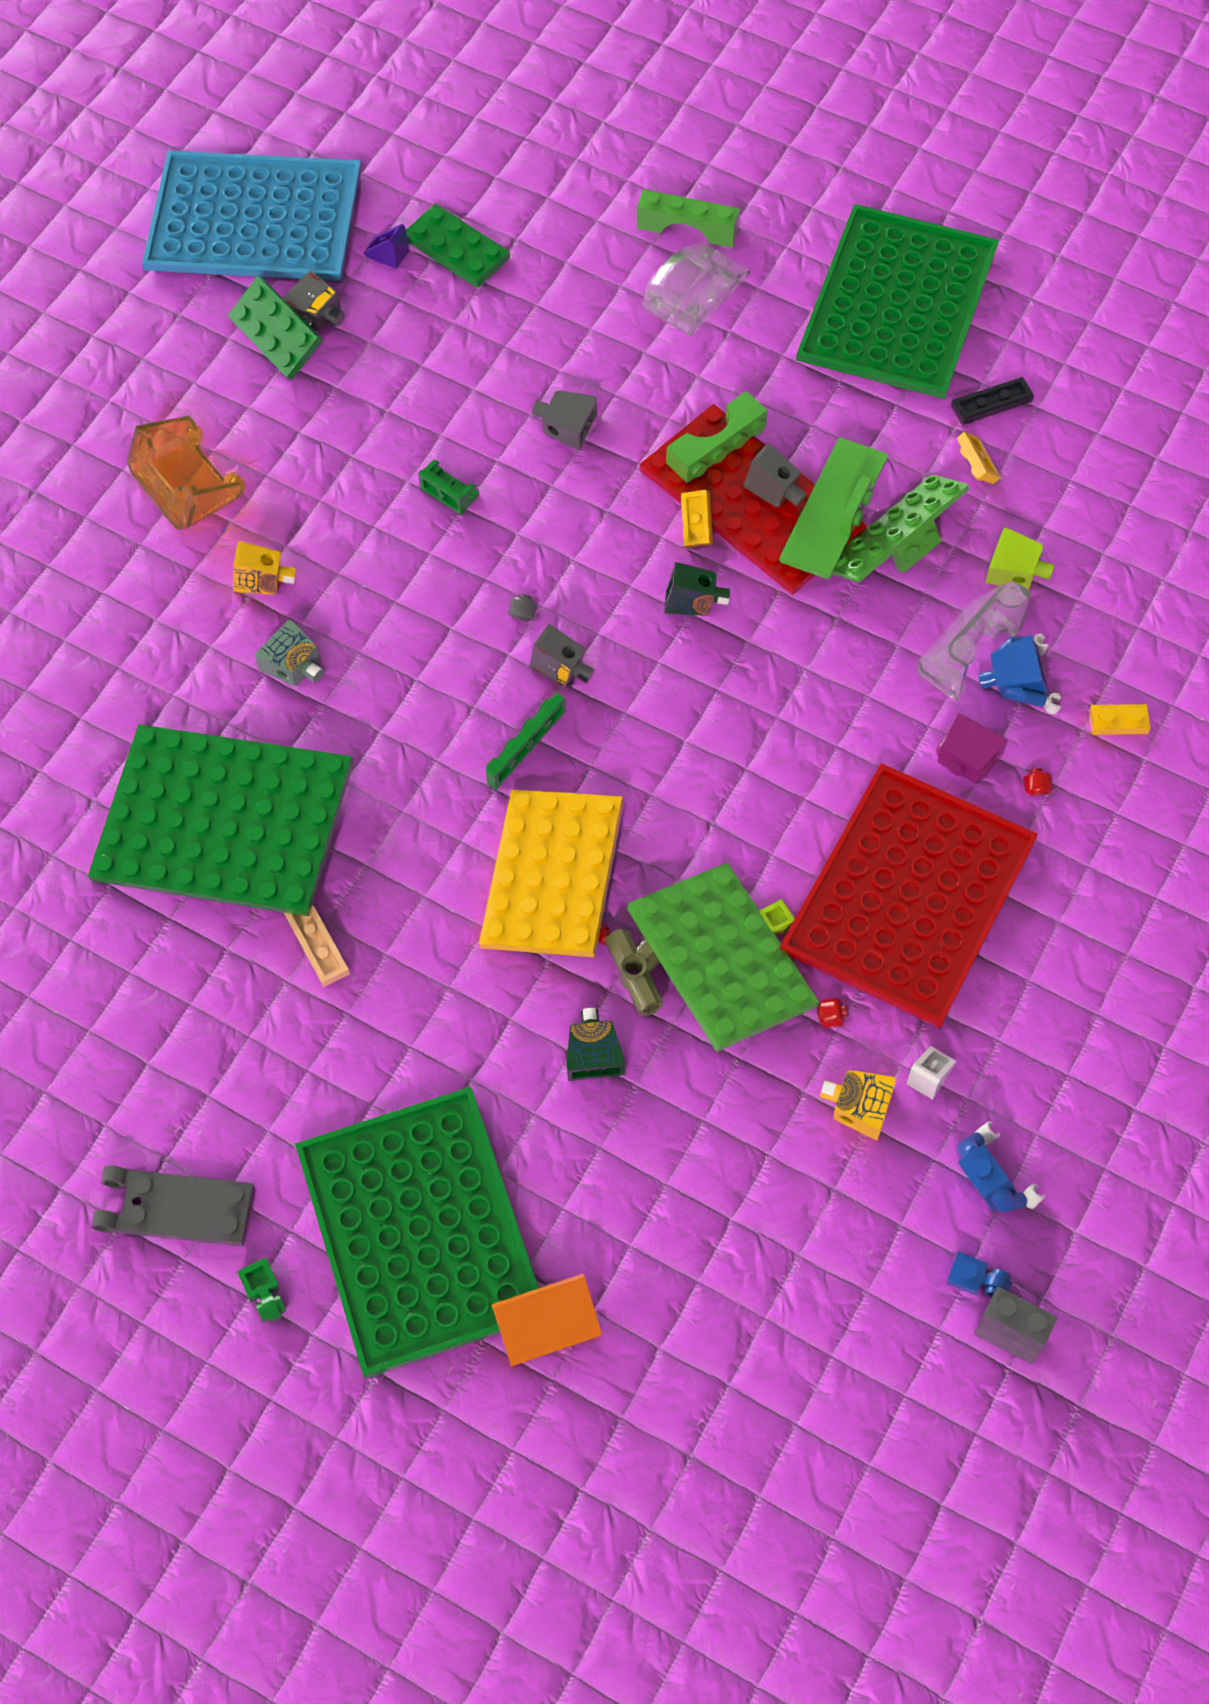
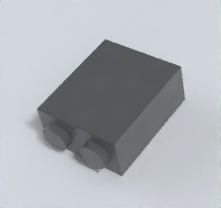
[974,1287,1058,1365]

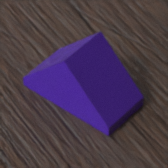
[363,224,409,269]

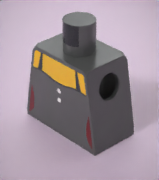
[283,270,345,331]
[529,623,595,686]

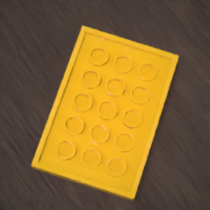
[479,789,624,958]

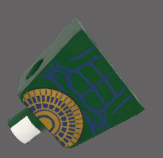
[664,562,730,616]
[567,1008,625,1081]

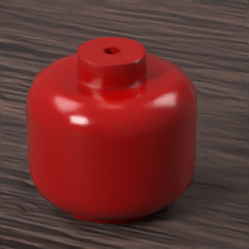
[1023,768,1053,796]
[817,998,849,1028]

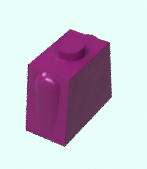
[936,712,1008,784]

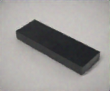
[951,377,1034,425]

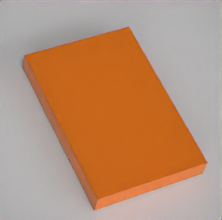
[492,1274,602,1367]

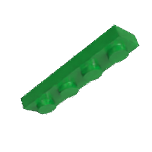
[486,692,566,790]

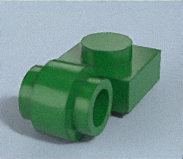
[237,1258,286,1323]

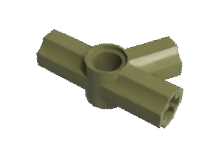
[605,928,663,1017]

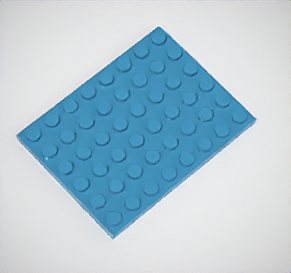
[142,150,361,281]

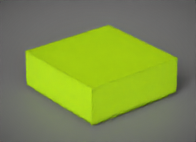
[759,899,795,937]

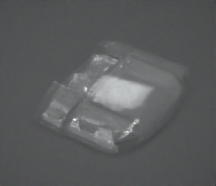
[642,242,751,336]

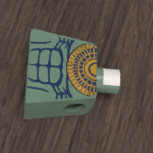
[254,619,325,686]

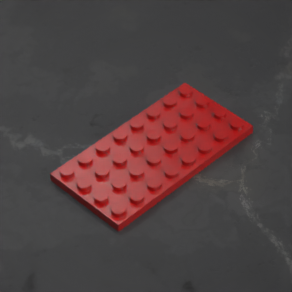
[640,404,867,595]

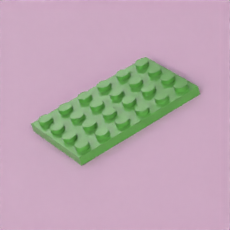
[627,862,819,1052]

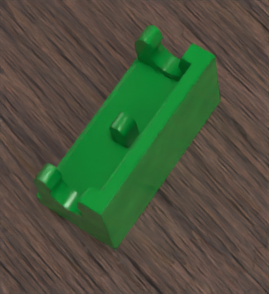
[418,460,480,515]

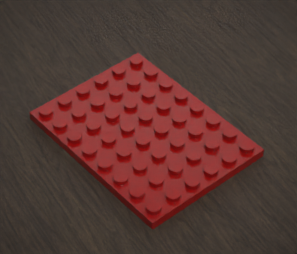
[779,763,1038,1029]

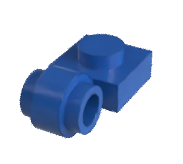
[947,1251,1012,1298]

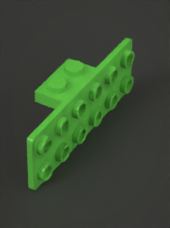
[779,438,888,579]
[832,475,969,582]

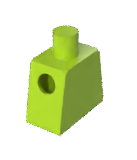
[985,527,1055,590]

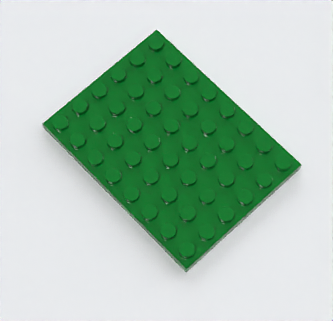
[796,204,999,399]
[88,724,354,916]
[295,1086,538,1379]

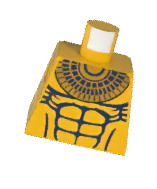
[233,541,296,595]
[820,1070,896,1140]

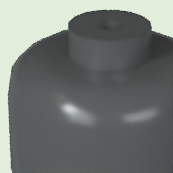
[508,594,537,621]

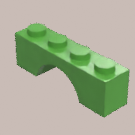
[637,189,740,248]
[666,391,768,483]

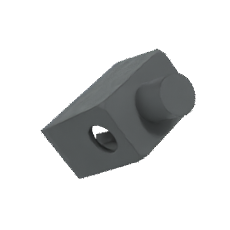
[532,390,598,450]
[743,443,807,507]

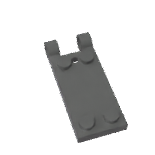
[91,1165,254,1246]

